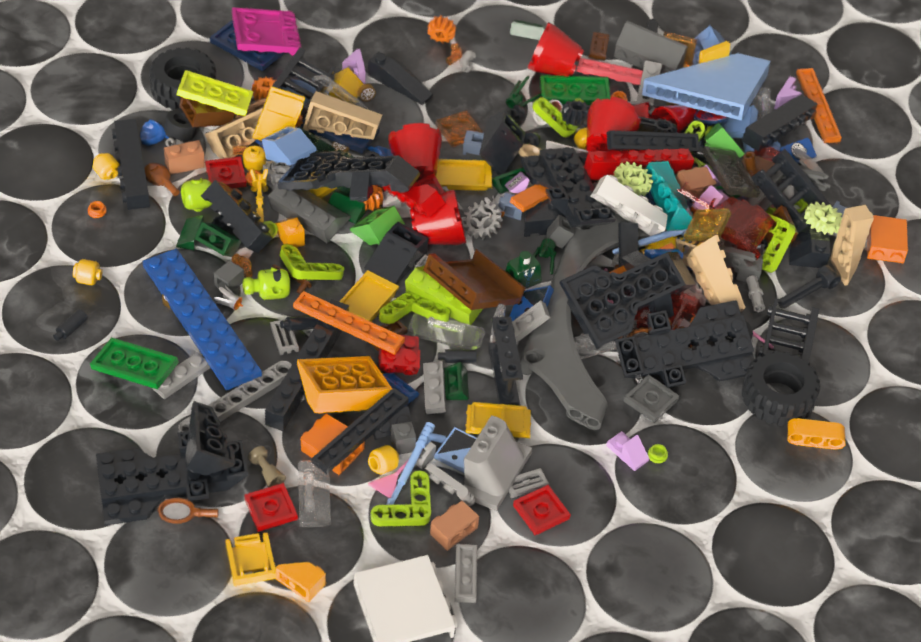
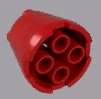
[527,22,584,77]
[586,97,641,152]
[388,123,442,181]
[410,190,467,245]

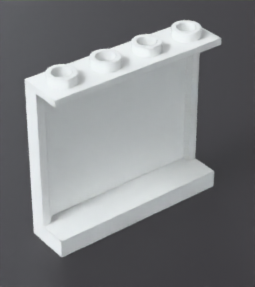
[354,555,457,642]

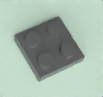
[624,375,679,423]

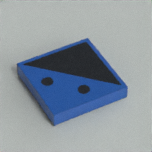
[510,285,554,321]

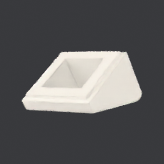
[383,191,401,207]

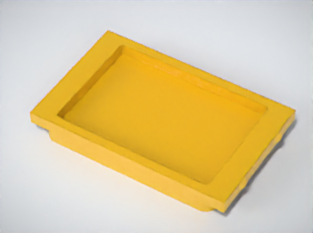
[252,86,305,141]
[436,159,492,191]
[339,270,399,322]
[465,402,531,438]

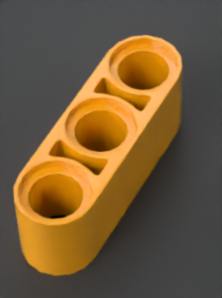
[788,418,845,449]

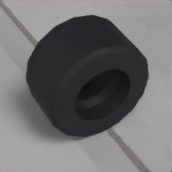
[164,109,196,141]

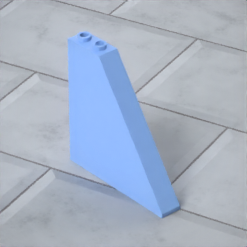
[642,53,770,120]

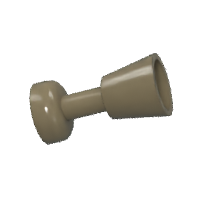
[248,446,286,487]

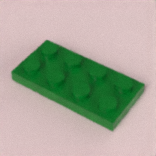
[540,75,610,105]
[90,337,179,390]

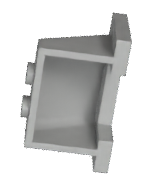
[464,415,532,511]

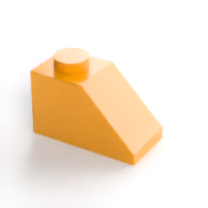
[275,217,305,248]
[276,562,326,602]

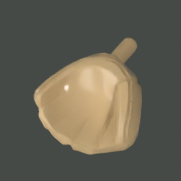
[519,144,542,157]

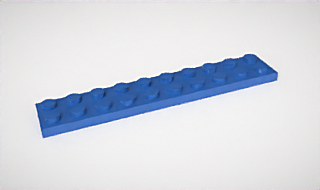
[142,248,262,391]

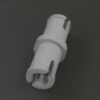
[746,275,766,312]

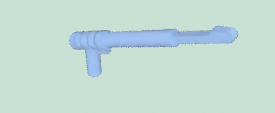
[612,222,695,255]
[386,422,446,505]

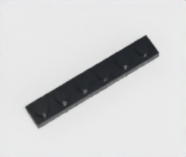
[606,130,700,153]
[311,388,409,474]

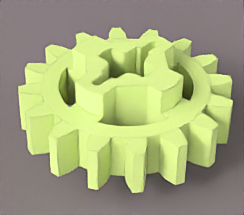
[614,162,653,196]
[804,202,842,235]

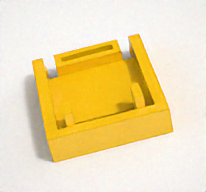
[225,533,276,586]

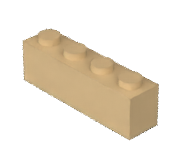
[303,91,382,140]
[204,107,263,159]
[830,205,874,285]
[686,235,746,313]

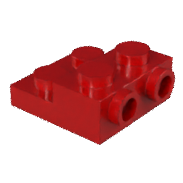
[378,335,420,375]

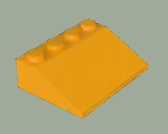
[297,356,392,414]

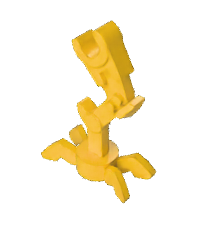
[250,169,268,223]

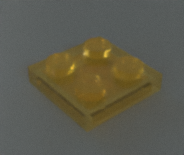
[683,209,732,242]

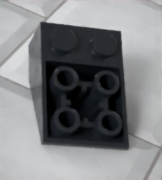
[479,110,526,175]
[364,222,428,284]

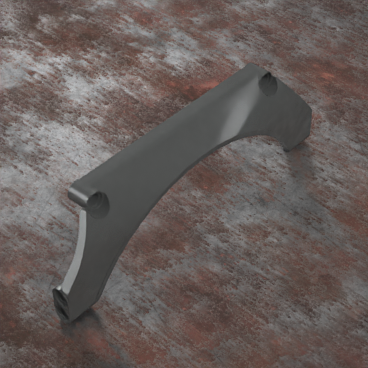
[520,210,667,430]

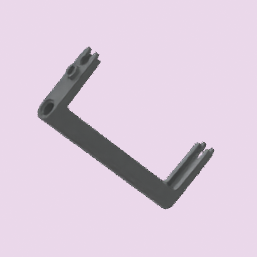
[716,168,831,271]

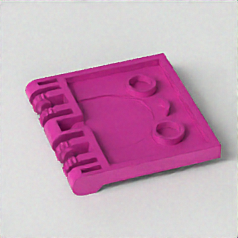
[232,7,302,56]

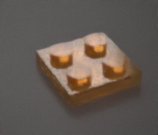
[436,110,483,147]

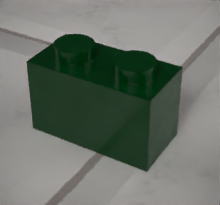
[194,222,241,257]

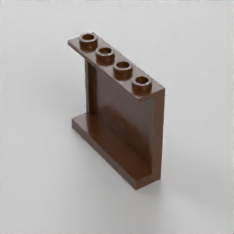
[423,249,526,310]

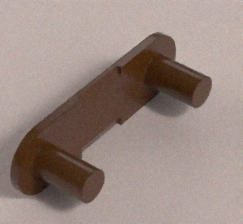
[271,264,312,294]

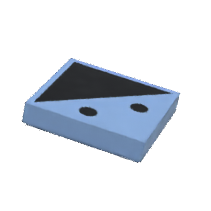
[434,427,477,473]

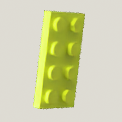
[177,70,254,116]

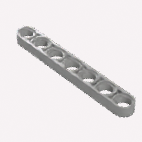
[179,361,292,432]

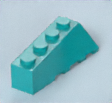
[646,161,693,231]

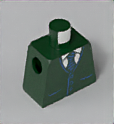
[505,251,542,289]

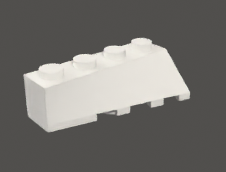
[591,175,668,236]

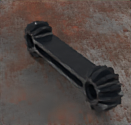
[561,100,677,133]

